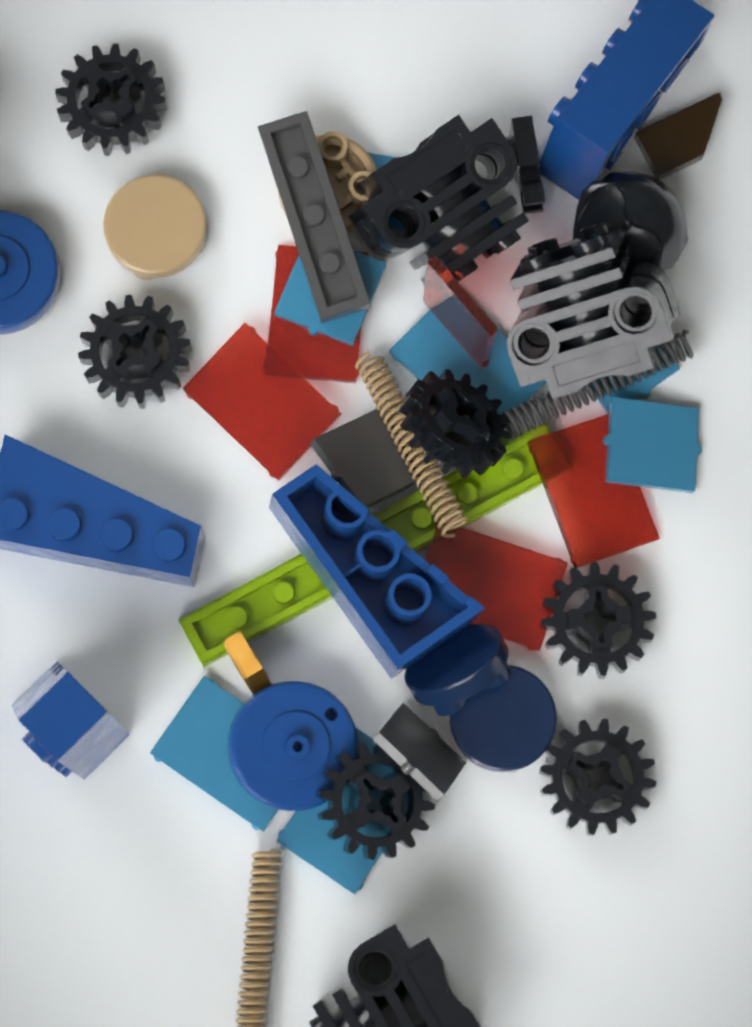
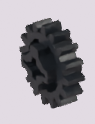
[55,43,167,156]
[78,294,192,409]
[399,369,512,478]
[540,562,656,679]
[539,718,657,836]
[316,743,435,860]

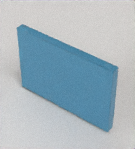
[389,287,546,415]
[150,676,279,832]
[276,728,409,895]

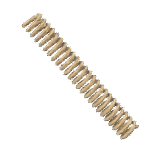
[355,351,467,538]
[235,849,283,1027]

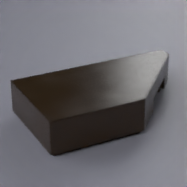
[634,92,722,180]

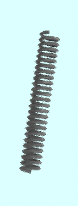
[502,329,694,436]

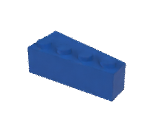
[539,0,715,200]
[0,434,205,588]
[269,464,485,679]
[11,661,129,780]

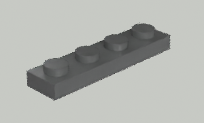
[257,111,371,324]

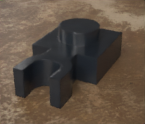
[505,115,545,214]

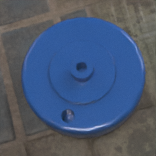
[0,210,61,335]
[227,681,358,811]

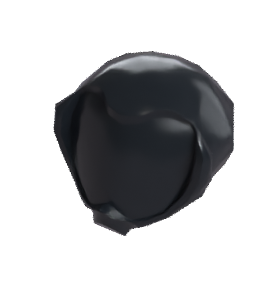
[572,171,688,270]

